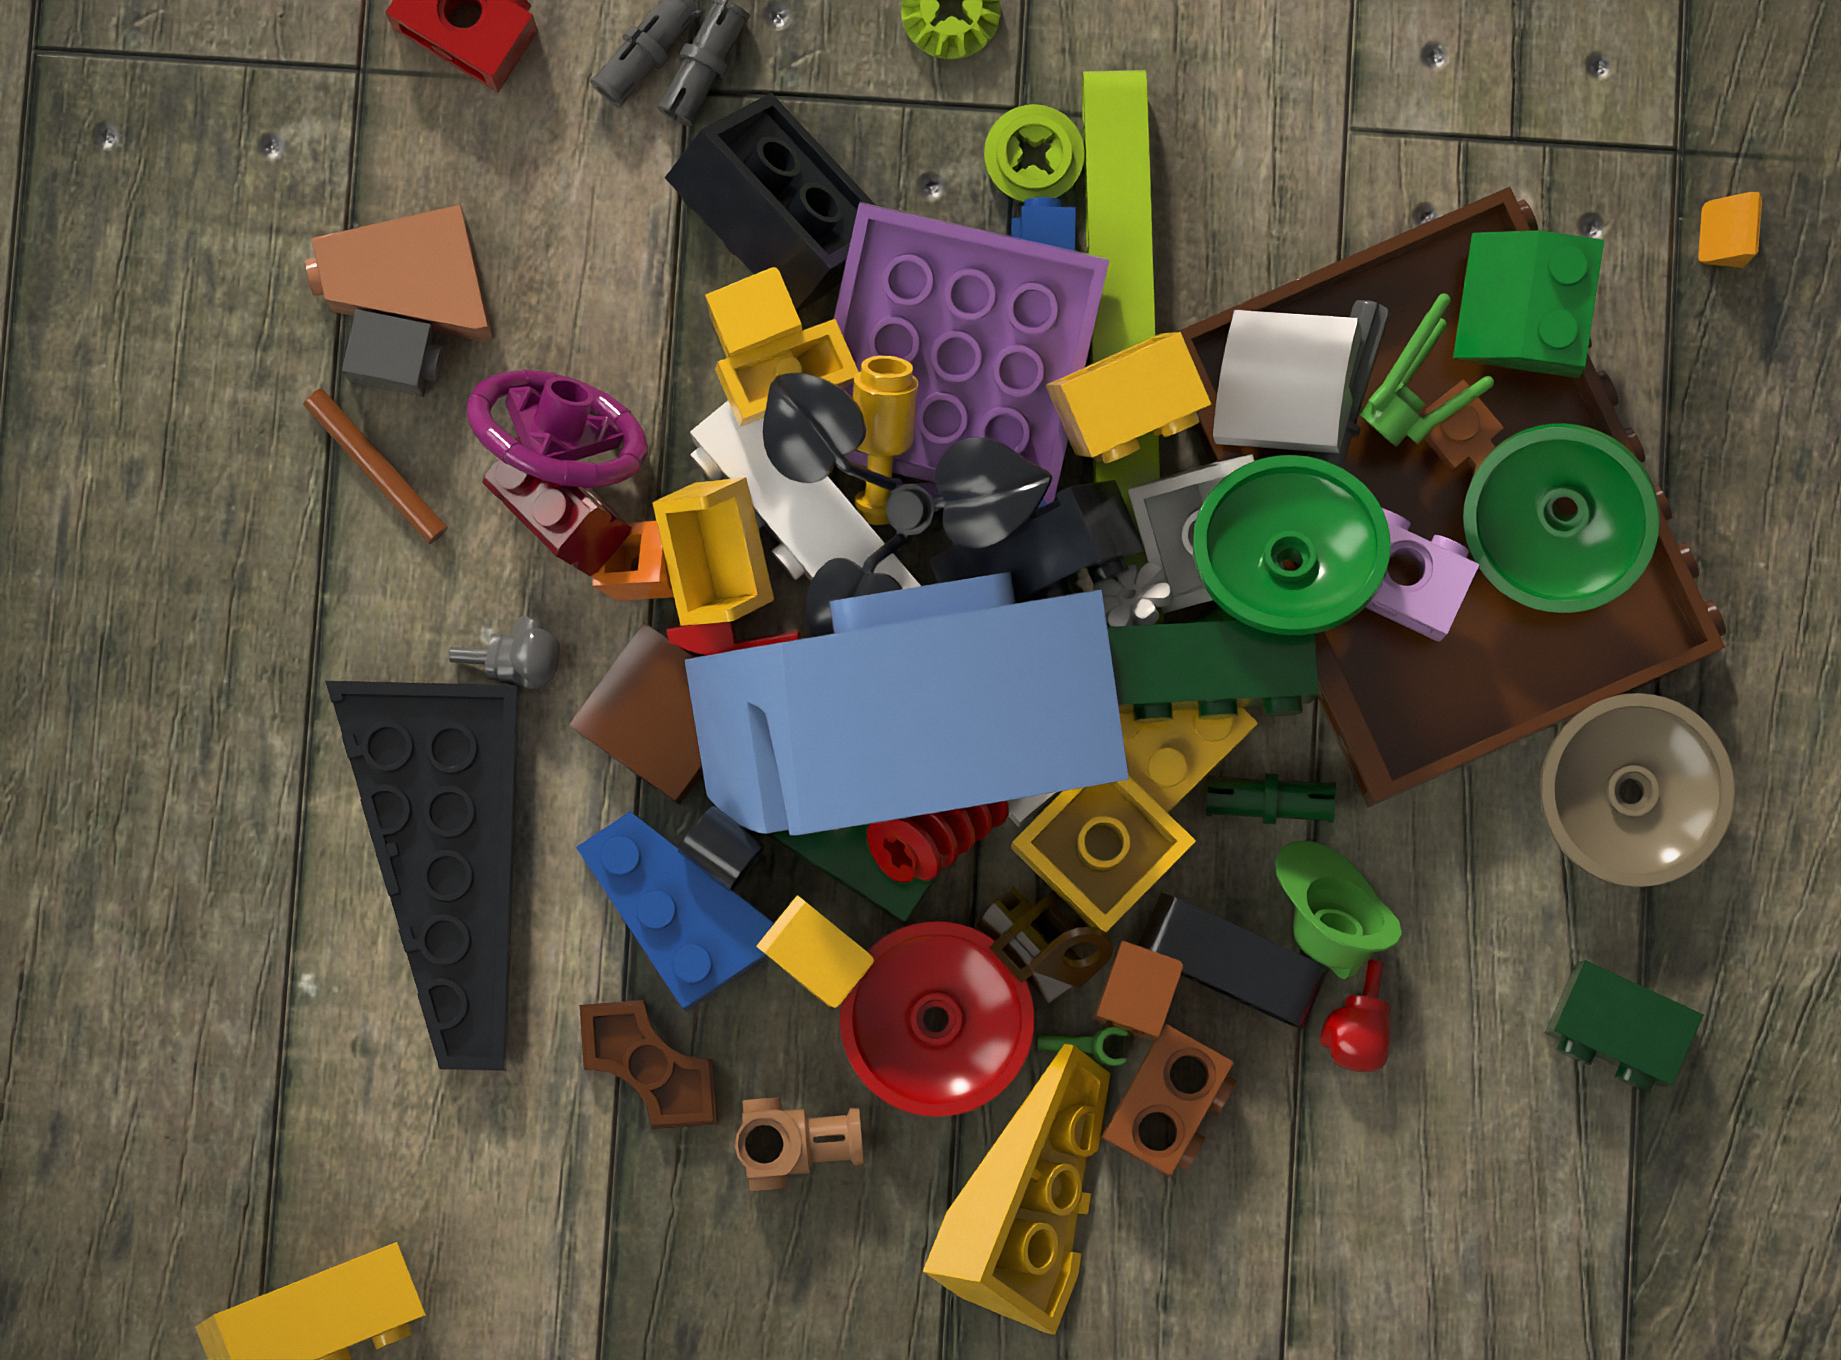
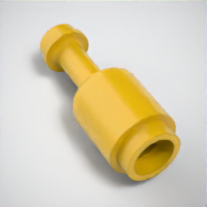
[853,356,918,525]

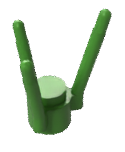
[1358,293,1494,447]

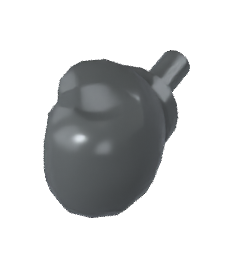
[449,616,560,689]

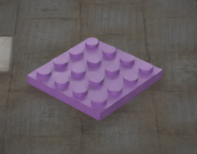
[834,202,1109,504]

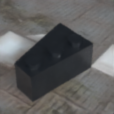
[929,480,1145,604]

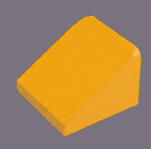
[1698,192,1762,268]

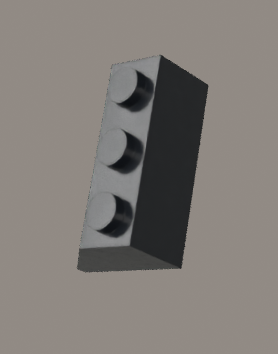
[664,93,876,312]

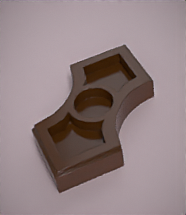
[580,1000,718,1129]

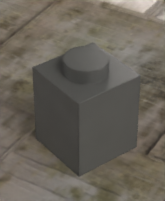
[342,309,444,397]

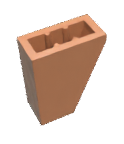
[305,204,494,341]

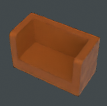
[1091,941,1183,1041]

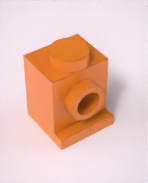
[592,521,674,601]

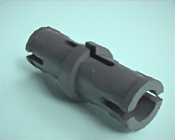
[590,0,701,108]
[657,0,750,126]

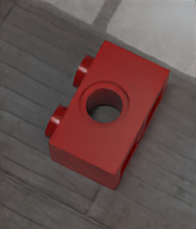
[385,0,538,93]

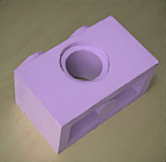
[1365,508,1480,642]

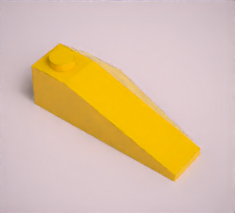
[923,1044,1110,1335]

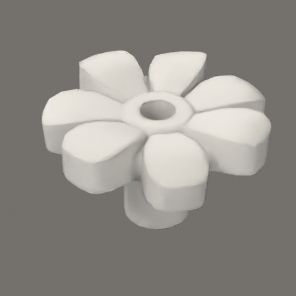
[1093,563,1173,627]

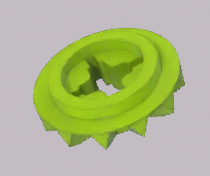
[901,0,1001,59]
[984,104,1084,204]

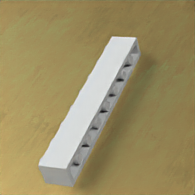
[690,401,1061,828]

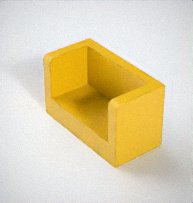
[705,267,802,358]
[652,477,774,626]

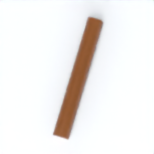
[303,388,448,544]

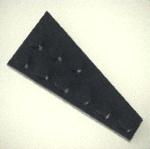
[325,681,519,1071]

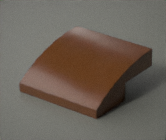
[569,622,703,805]

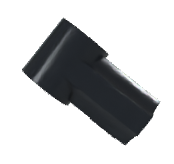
[678,806,765,892]

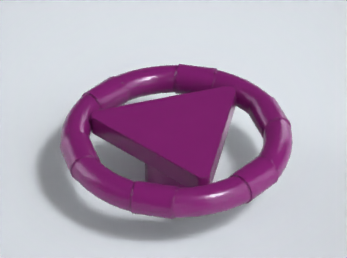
[466,369,648,488]

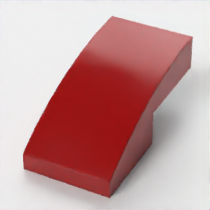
[666,621,801,656]

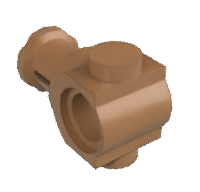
[735,1097,864,1191]

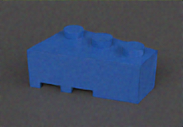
[576,811,774,1012]

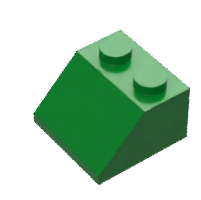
[1453,230,1604,378]

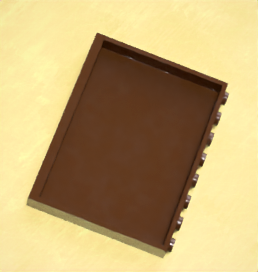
[1177,186,1726,808]

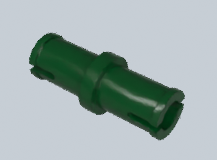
[1206,773,1336,825]

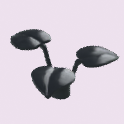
[762,373,1052,637]

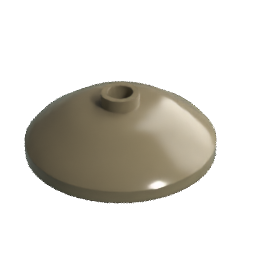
[1540,693,1735,887]

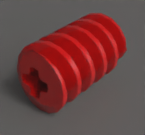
[867,801,1009,883]

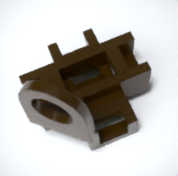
[977,886,1113,1003]

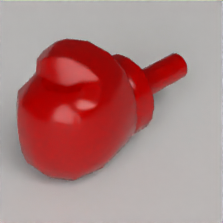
[1320,960,1391,1073]

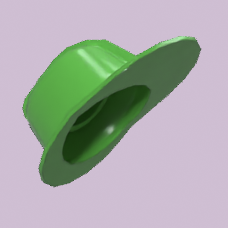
[1275,841,1402,979]

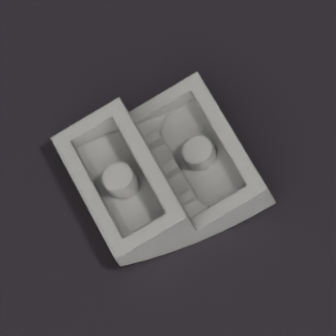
[1213,310,1362,453]

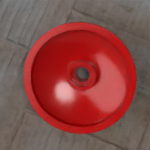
[839,921,1034,1117]

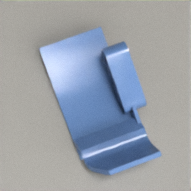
[684,572,1129,835]

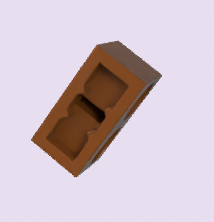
[1100,1024,1237,1176]

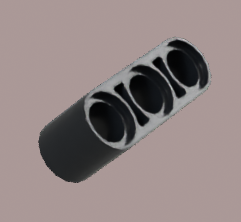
[1137,893,1329,1029]

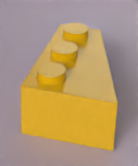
[195,1242,426,1360]

